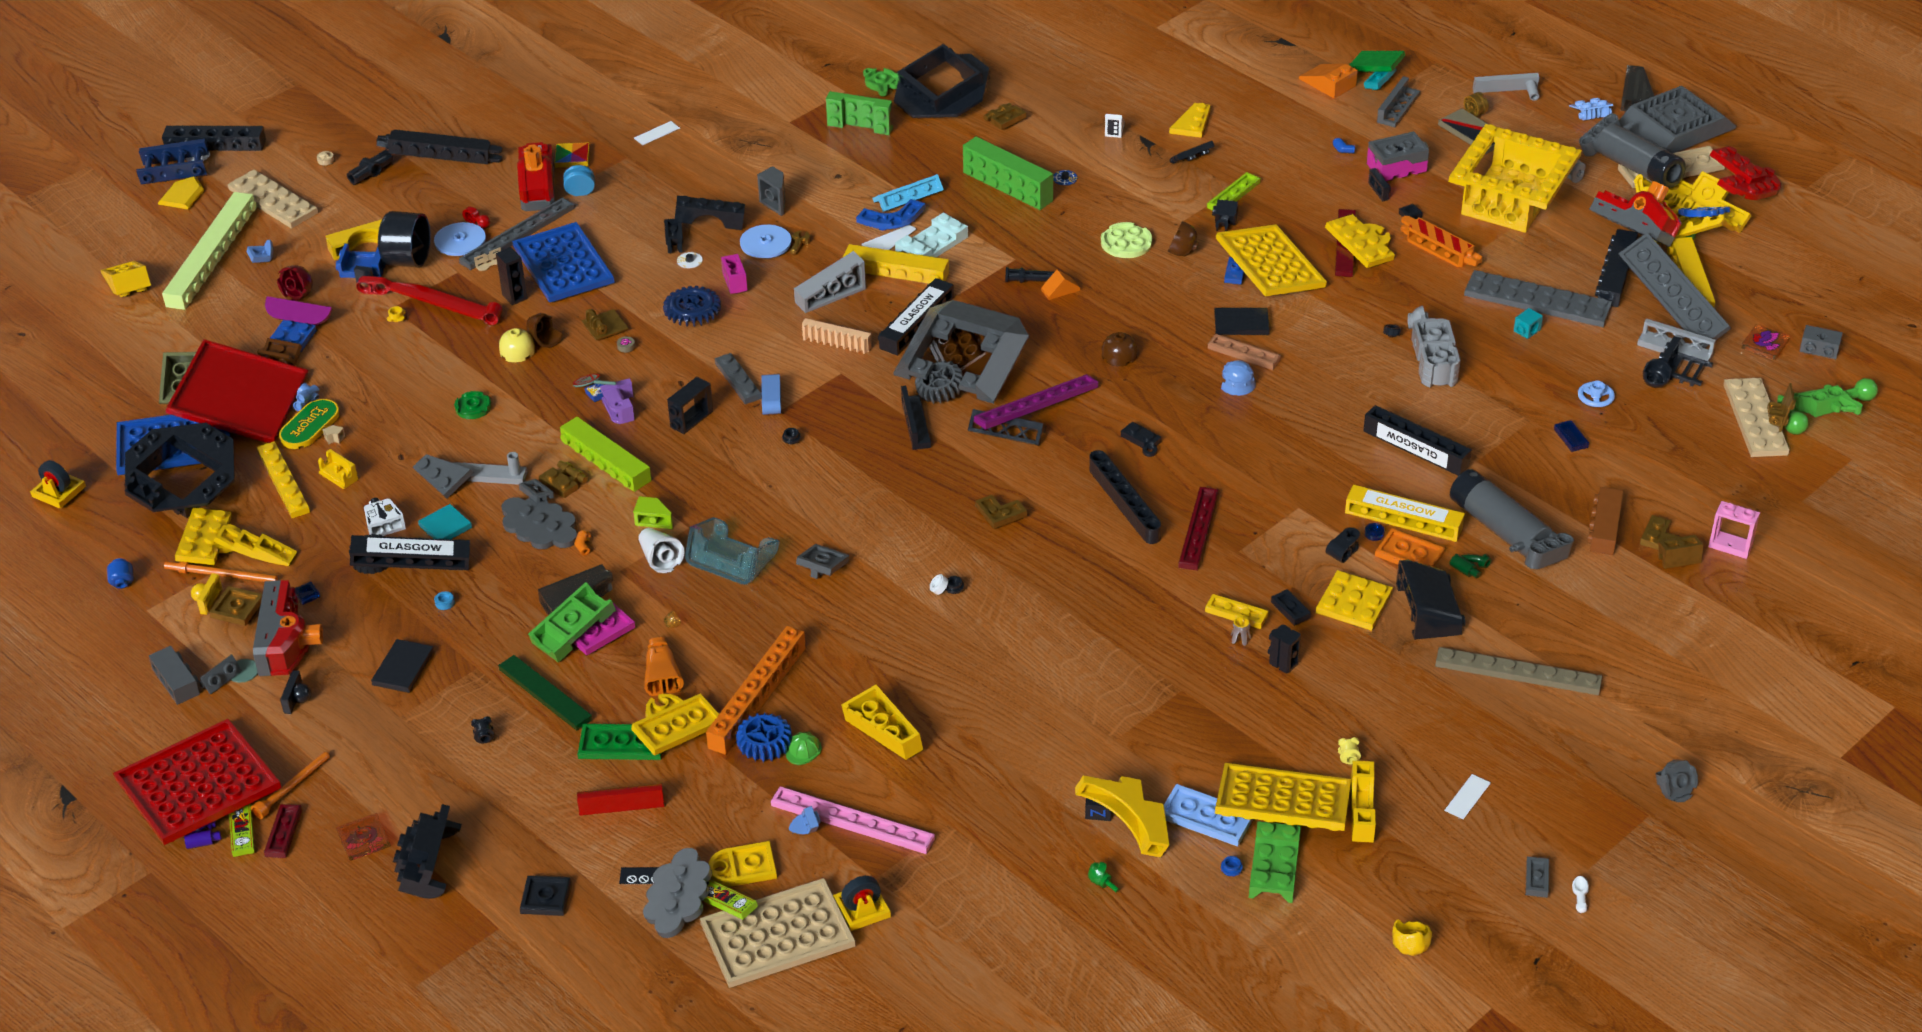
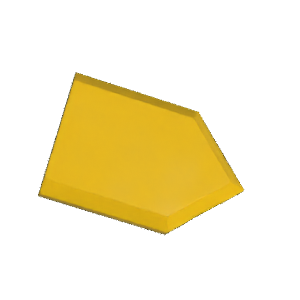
[158,176,204,210]

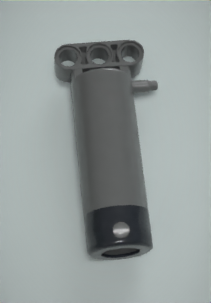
[1579,114,1686,188]
[1449,469,1574,569]

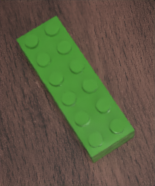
[963,137,1053,210]

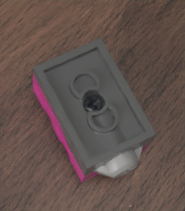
[1367,131,1429,181]

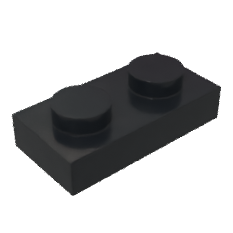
[1368,168,1391,202]
[1271,589,1311,626]

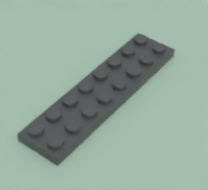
[1619,233,1731,348]
[1464,270,1612,327]

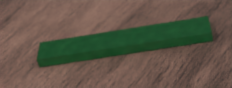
[498,655,592,731]

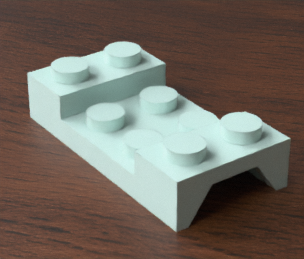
[895,212,968,257]

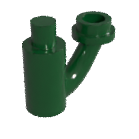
[1449,554,1492,579]

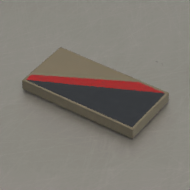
[1438,108,1495,154]

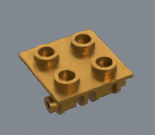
[581,309,628,341]
[1767,383,1796,432]

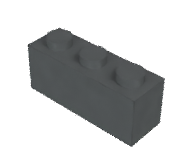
[149,646,200,705]

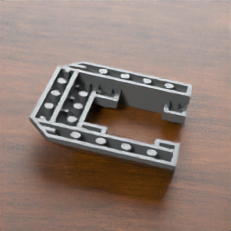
[893,300,1029,404]

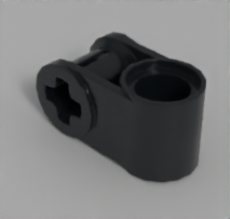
[1325,527,1360,563]

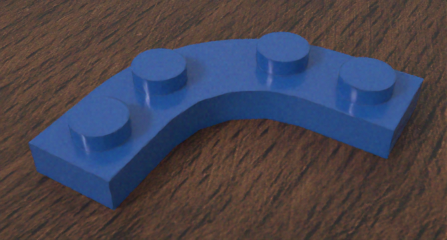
[856,199,925,231]

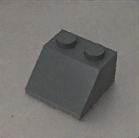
[757,166,786,216]

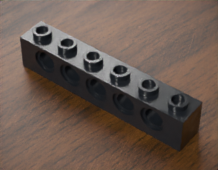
[162,126,266,151]

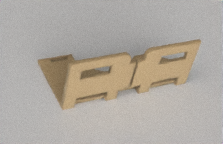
[474,247,501,271]

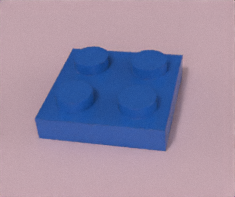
[270,320,317,352]

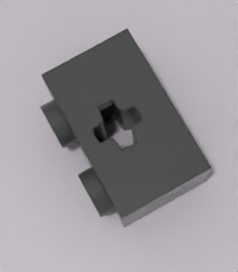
[1799,325,1843,359]

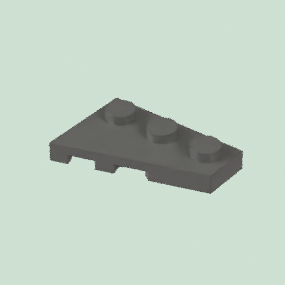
[413,454,474,499]

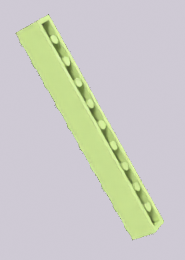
[162,192,256,310]

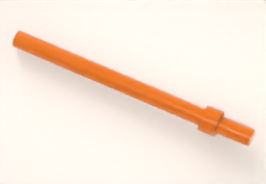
[164,561,278,582]

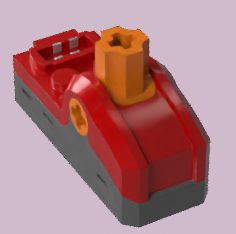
[517,142,555,211]
[1589,181,1682,247]
[253,580,323,676]

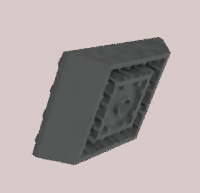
[1619,86,1736,153]

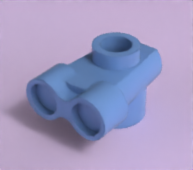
[293,383,320,411]

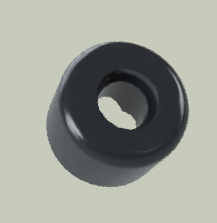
[378,211,431,268]

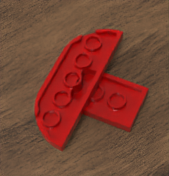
[1709,146,1781,200]

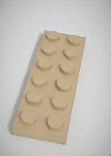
[1618,146,1725,188]
[228,170,318,229]
[1724,378,1789,457]

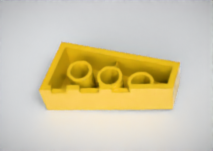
[841,685,923,760]

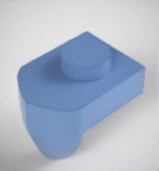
[247,240,274,263]
[788,806,820,835]

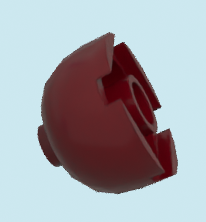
[277,265,313,301]

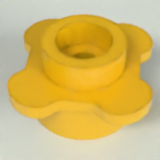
[387,306,406,322]

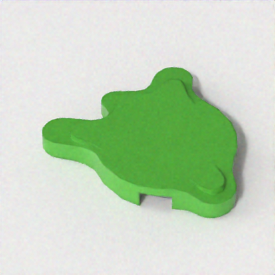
[863,68,899,96]

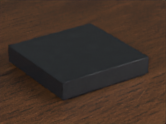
[520,876,571,916]

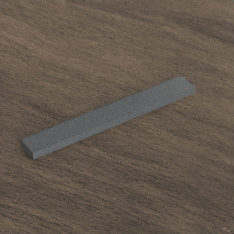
[459,198,574,270]

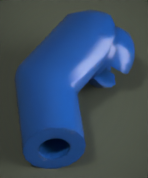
[1333,138,1355,154]

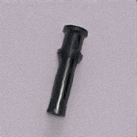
[1005,267,1055,283]

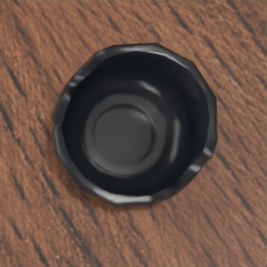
[1642,359,1672,388]

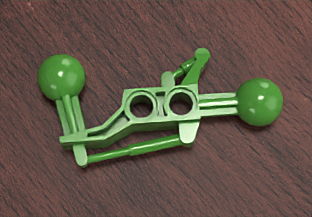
[1777,378,1878,435]

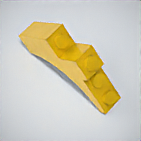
[1075,775,1169,858]

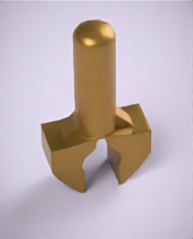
[790,231,810,255]

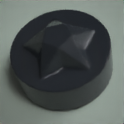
[1383,324,1402,338]

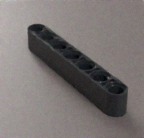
[1089,450,1161,544]

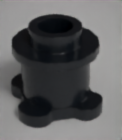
[471,716,494,744]

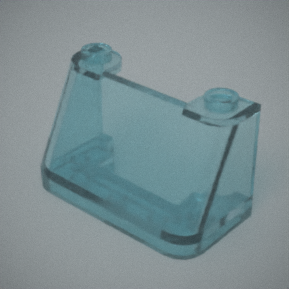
[685,517,779,585]

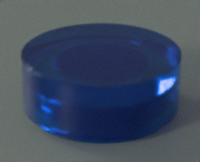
[1365,523,1385,541]

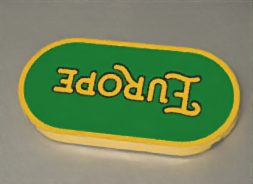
[279,399,339,449]

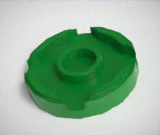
[454,391,492,419]

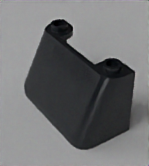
[1396,559,1465,640]

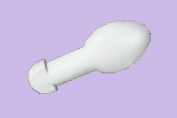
[1572,876,1589,913]

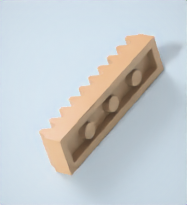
[802,318,872,354]

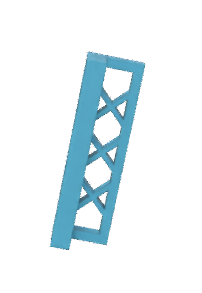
[873,174,944,212]

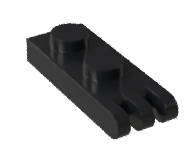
[1170,141,1215,164]

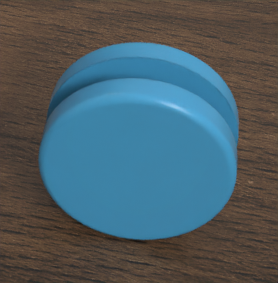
[563,165,595,196]

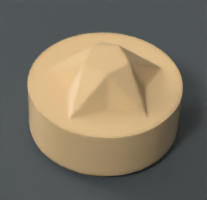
[317,151,334,166]

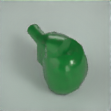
[1088,862,1119,893]

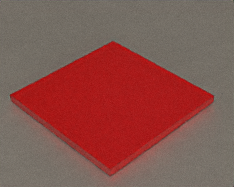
[165,339,309,443]

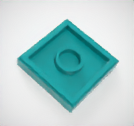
[418,504,472,539]

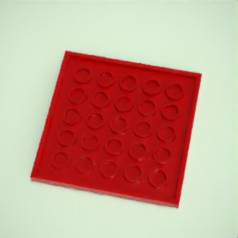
[113,719,282,845]

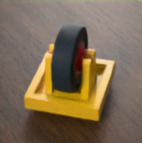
[30,460,86,509]
[833,875,891,932]

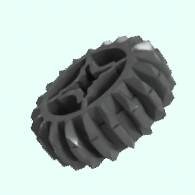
[915,360,963,404]

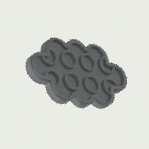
[501,497,577,549]
[643,848,712,938]

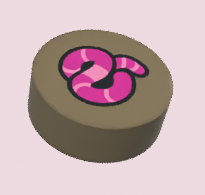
[617,336,635,353]

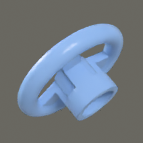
[1578,381,1615,407]

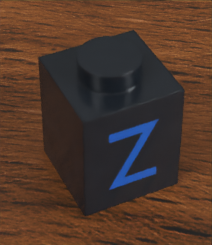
[1085,798,1113,821]

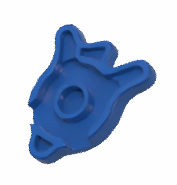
[1678,207,1730,217]

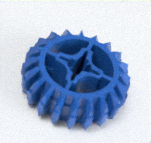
[736,712,792,762]

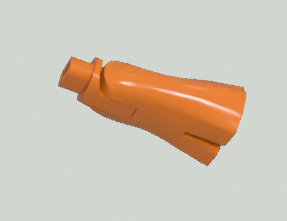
[644,637,684,696]

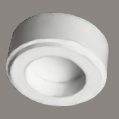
[930,574,948,595]

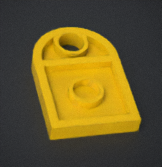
[709,841,777,887]

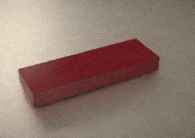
[264,804,302,858]

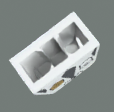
[364,498,406,536]

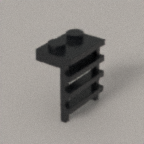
[1659,336,1713,387]

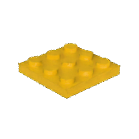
[1316,570,1393,631]

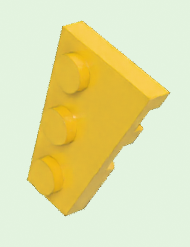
[1169,103,1211,138]

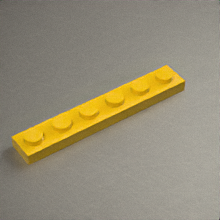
[257,441,310,518]

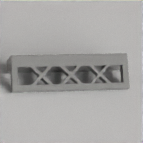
[1637,318,1716,367]

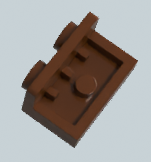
[257,338,302,366]

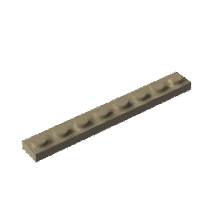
[1435,647,1602,695]

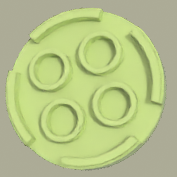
[1101,222,1152,258]

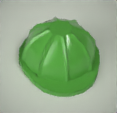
[786,732,822,765]

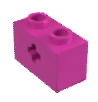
[721,254,747,294]

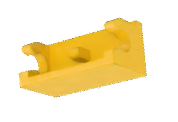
[318,449,358,489]

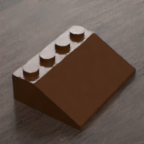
[929,328,992,380]

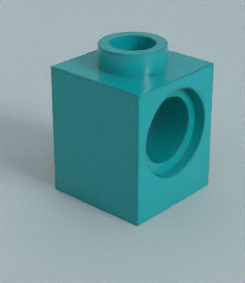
[1514,308,1543,339]

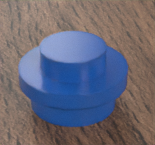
[1221,856,1243,876]

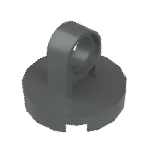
[1655,759,1698,802]

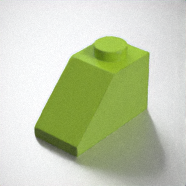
[633,496,673,529]

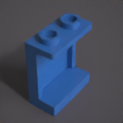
[336,244,386,278]

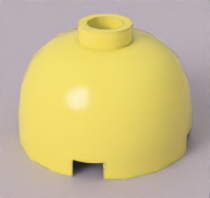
[499,328,535,363]

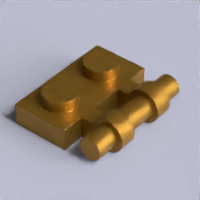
[984,103,1026,130]
[539,460,588,498]

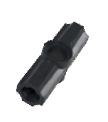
[346,149,394,185]

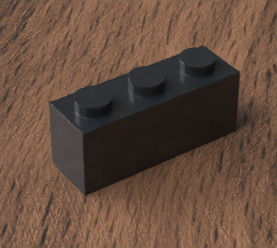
[496,247,527,305]

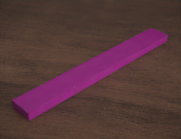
[974,374,1098,430]

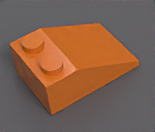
[1299,64,1357,99]

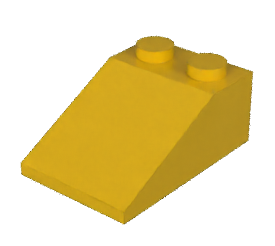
[101,261,151,297]

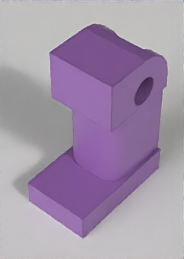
[600,378,634,424]

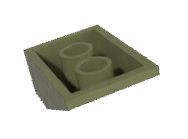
[159,352,196,404]

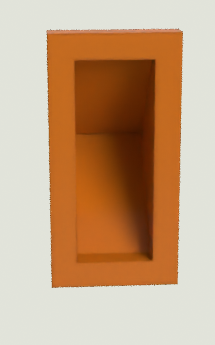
[1041,269,1080,300]

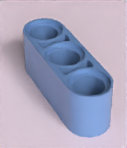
[762,374,781,415]

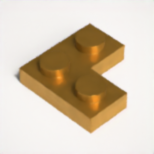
[975,495,1027,529]
[1640,515,1679,550]

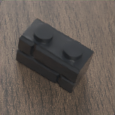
[1268,624,1301,674]

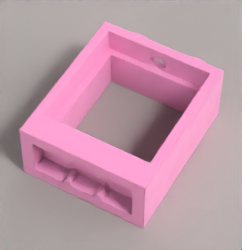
[1709,501,1760,559]

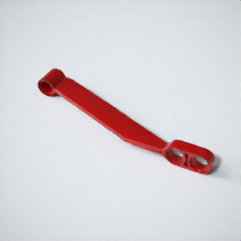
[356,276,502,325]

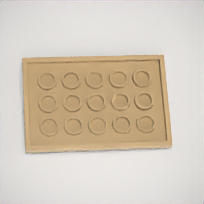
[700,878,855,988]

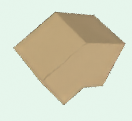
[323,425,345,444]

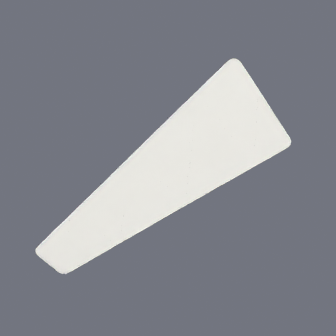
[862,225,916,250]

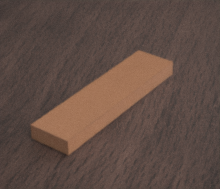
[1208,334,1281,370]

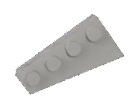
[794,251,866,313]

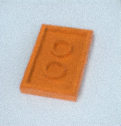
[1375,528,1445,567]

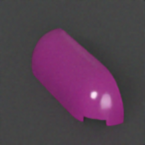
[265,296,332,325]

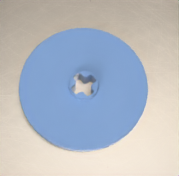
[434,222,486,256]
[740,225,791,258]

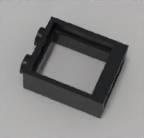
[667,377,713,434]

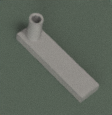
[1472,73,1539,101]
[453,452,527,485]

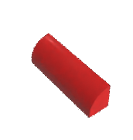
[577,783,664,816]

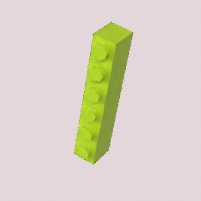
[560,417,651,492]

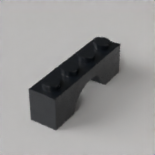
[674,195,745,230]

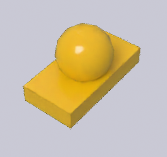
[191,573,222,615]

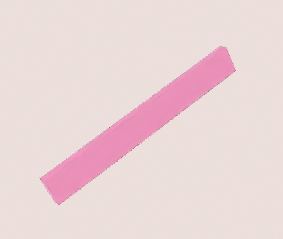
[771,787,935,854]

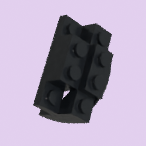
[393,804,462,899]

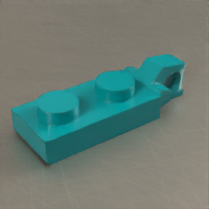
[1364,68,1396,90]

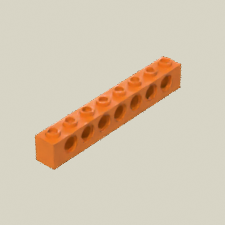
[706,626,806,755]

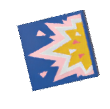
[585,384,604,402]

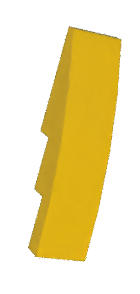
[213,524,297,566]

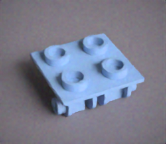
[1569,98,1613,120]

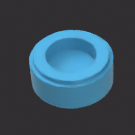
[434,591,455,610]

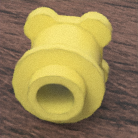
[1338,737,1361,764]

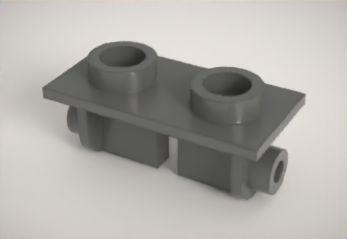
[199,654,242,694]

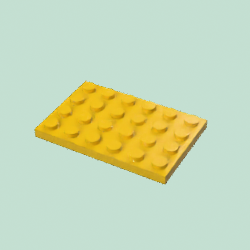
[1216,224,1327,296]
[1215,763,1351,831]

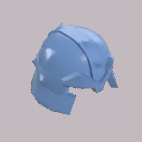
[1221,360,1256,396]

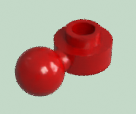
[462,206,491,228]

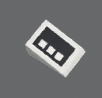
[1105,114,1125,138]

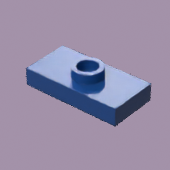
[1224,257,1244,285]

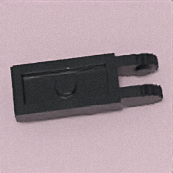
[664,219,683,253]

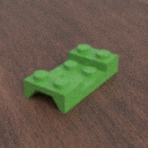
[826,91,893,135]
[528,582,616,662]
[1249,821,1301,903]

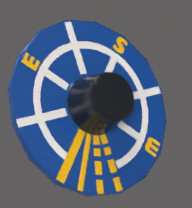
[1053,170,1078,185]

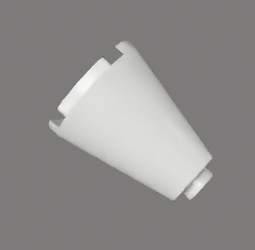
[639,528,684,573]

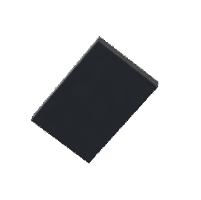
[1214,308,1269,335]
[371,639,434,693]

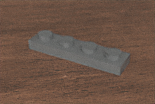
[715,353,761,404]

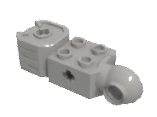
[1408,306,1461,388]

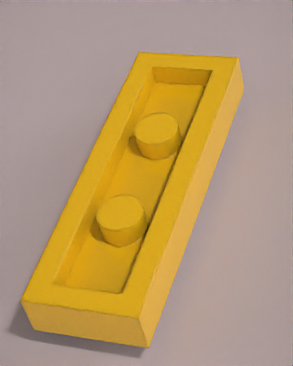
[1205,594,1268,629]

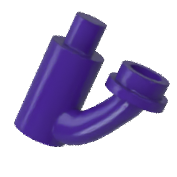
[184,820,221,849]

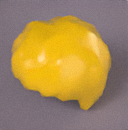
[1392,919,1432,956]

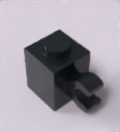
[1212,199,1238,231]

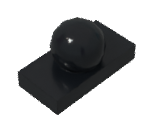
[280,670,311,714]

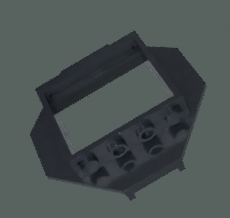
[894,44,990,118]
[124,423,235,518]

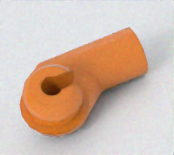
[574,530,591,556]

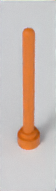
[250,752,330,819]

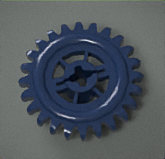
[663,286,721,327]

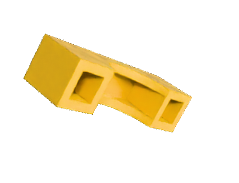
[325,219,382,260]
[1351,761,1376,843]

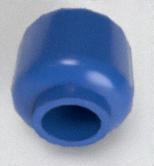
[107,558,134,589]

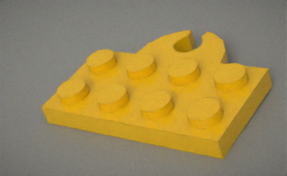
[1325,214,1395,268]
[175,508,241,565]
[631,693,719,756]

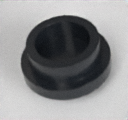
[782,428,801,445]
[945,576,964,594]

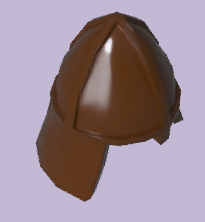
[526,313,563,348]

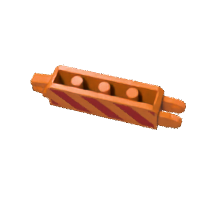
[1400,216,1482,267]

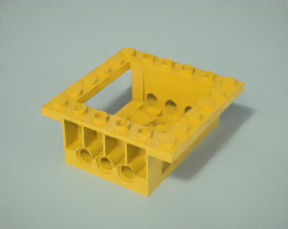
[1448,124,1582,233]

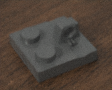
[796,544,849,579]

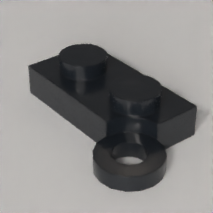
[1121,422,1161,457]

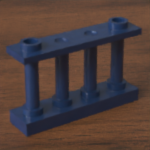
[136,139,209,184]

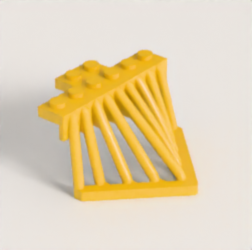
[1634,171,1751,244]

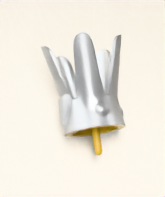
[1231,616,1251,646]

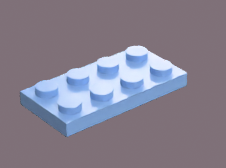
[1164,784,1253,846]

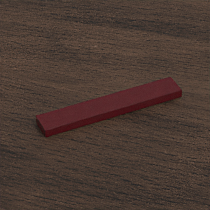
[1335,209,1356,277]
[1178,487,1219,571]

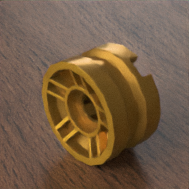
[1464,92,1489,117]

